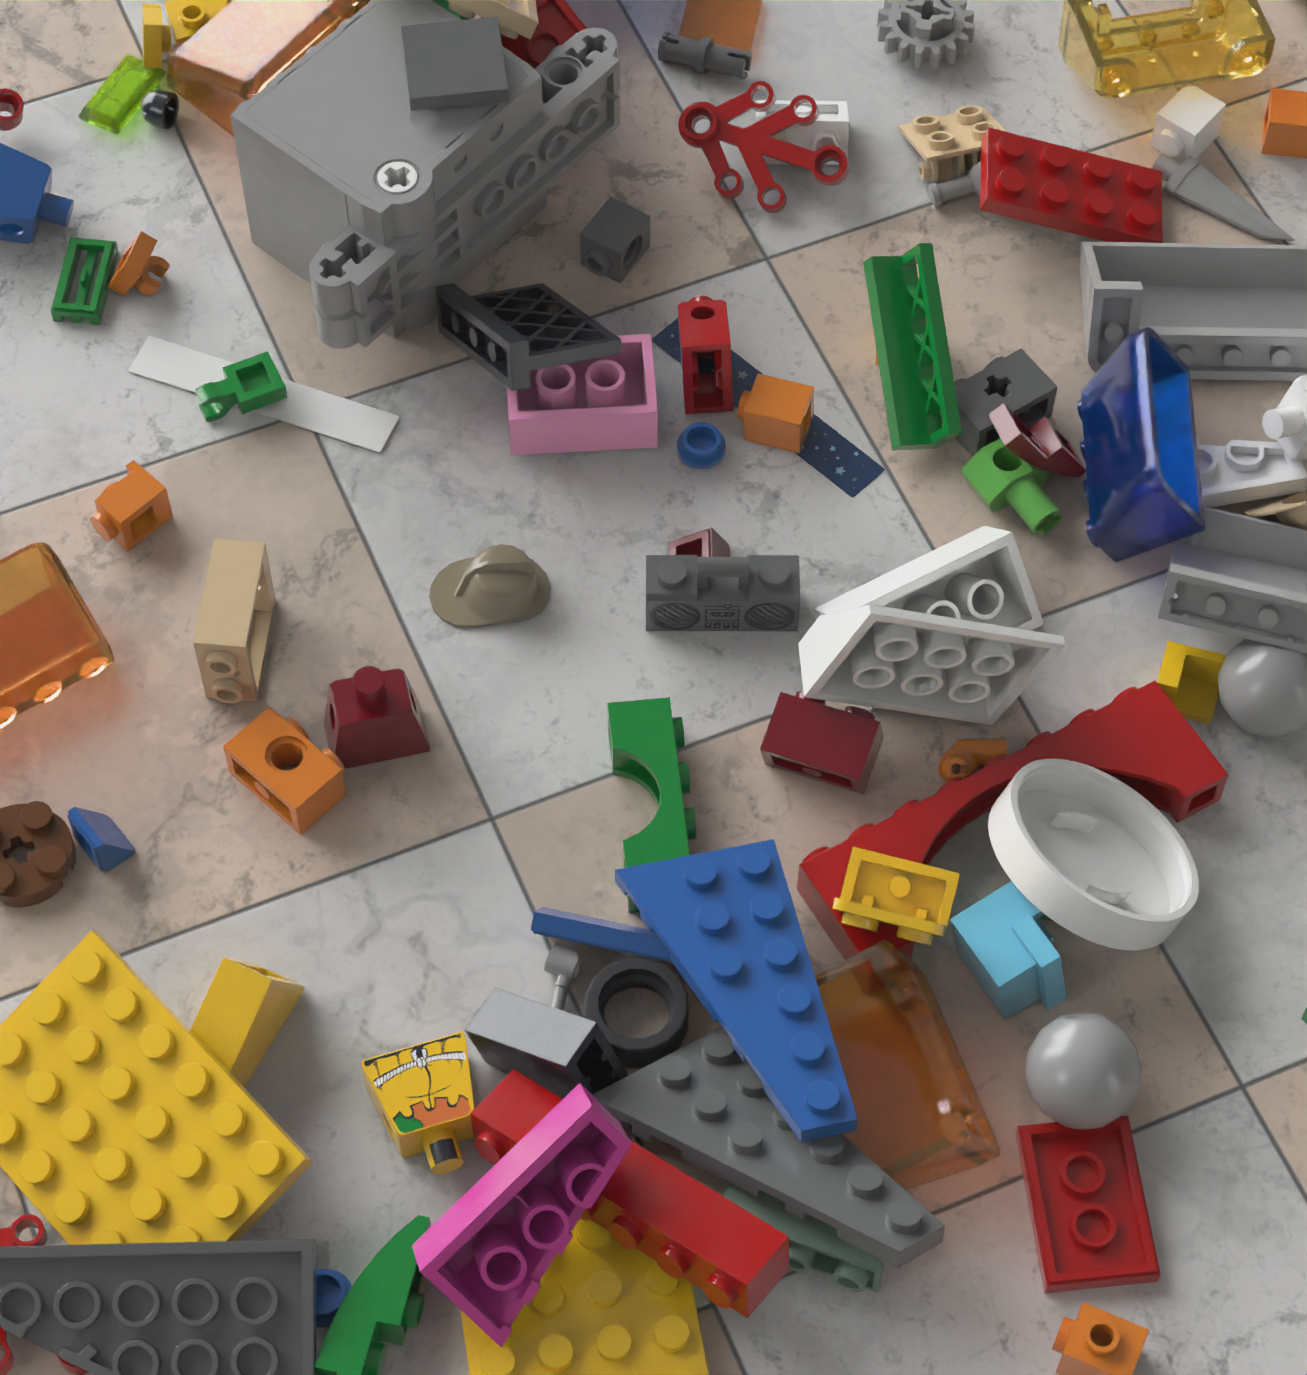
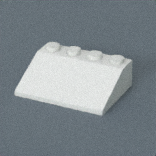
[798,604,1065,725]

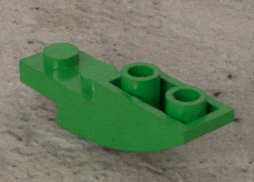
[315,1215,431,1375]

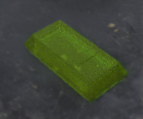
[79,54,166,135]

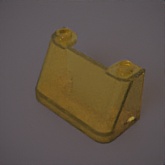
[1058,0,1276,98]

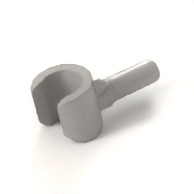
[544,943,581,1011]

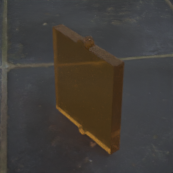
[678,0,762,51]

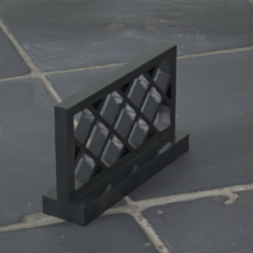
[436,283,622,391]

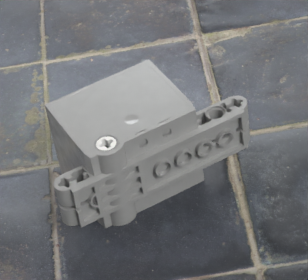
[230,0,620,349]

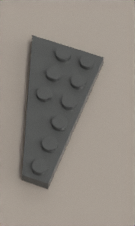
[592,1026,945,1268]

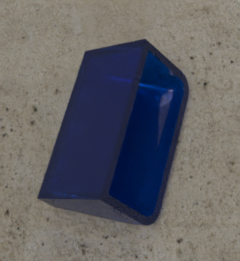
[1077,327,1206,563]

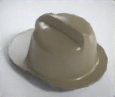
[429,544,551,627]

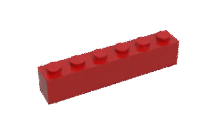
[470,1069,789,1318]

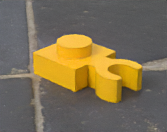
[142,4,171,68]

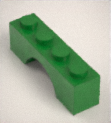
[607,697,696,913]

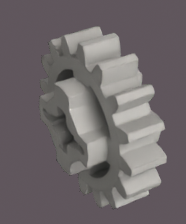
[877,0,975,69]

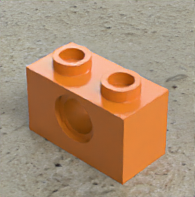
[223,707,347,835]

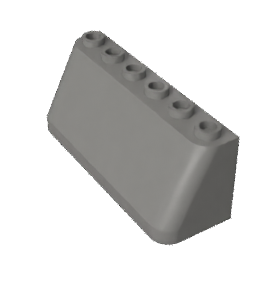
[1080,242,1307,381]

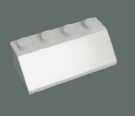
[813,526,1044,710]

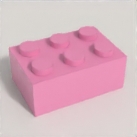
[507,334,658,455]

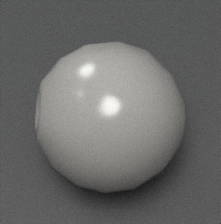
[1218,639,1307,738]
[1024,1013,1142,1129]

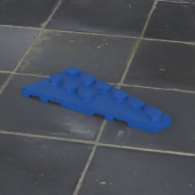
[615,839,858,1142]

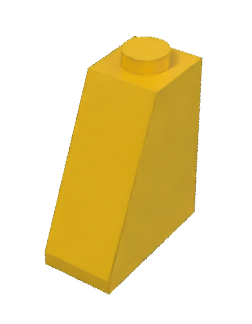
[190,957,305,1088]

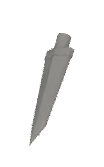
[1152,154,1296,241]

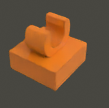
[107,231,170,297]

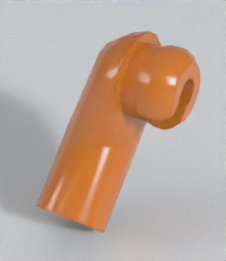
[938,738,1008,782]

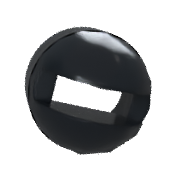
[141,90,179,129]

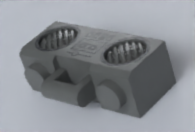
[646,555,800,631]

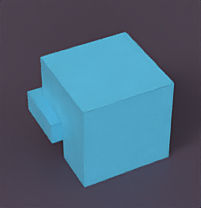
[950,881,1067,1020]

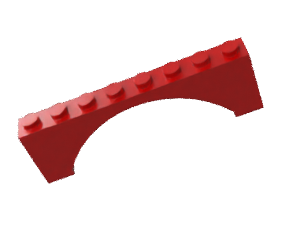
[797,681,1229,989]

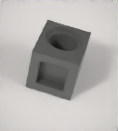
[580,197,650,283]

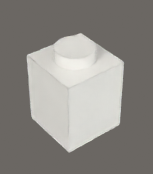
[1150,82,1226,163]

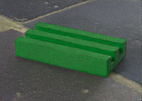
[51,237,119,325]

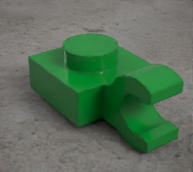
[195,351,287,422]

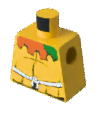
[361,1031,474,1175]

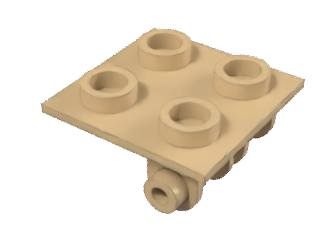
[898,105,1007,183]

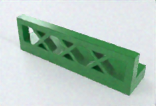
[863,243,962,451]

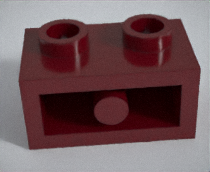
[760,691,884,795]

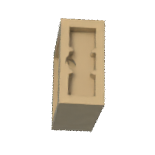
[193,538,276,703]

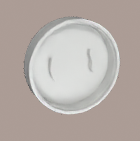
[988,759,1199,951]

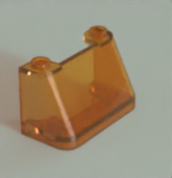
[166,0,371,137]
[815,940,1000,1190]

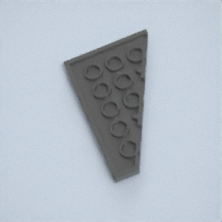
[0,1239,316,1375]

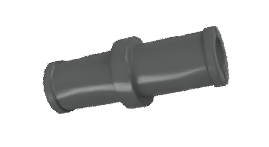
[658,32,752,80]

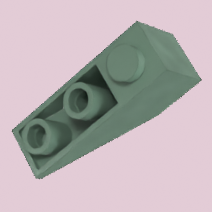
[723,1183,884,1293]

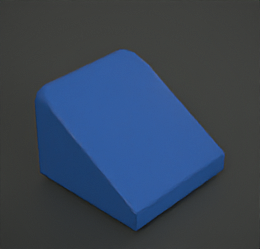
[67,807,135,873]

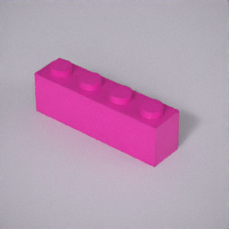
[412,1083,632,1348]

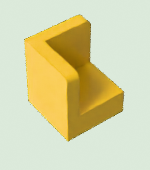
[1157,641,1226,724]

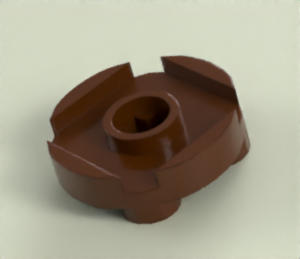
[0,801,76,907]

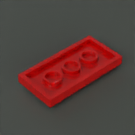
[980,127,1163,243]

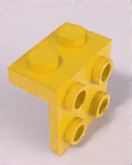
[832,847,961,946]

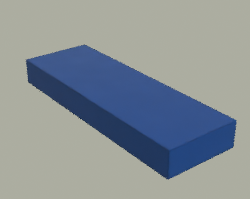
[531,907,673,963]

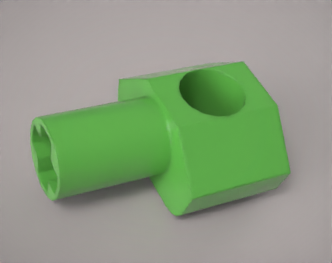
[961,438,1062,536]

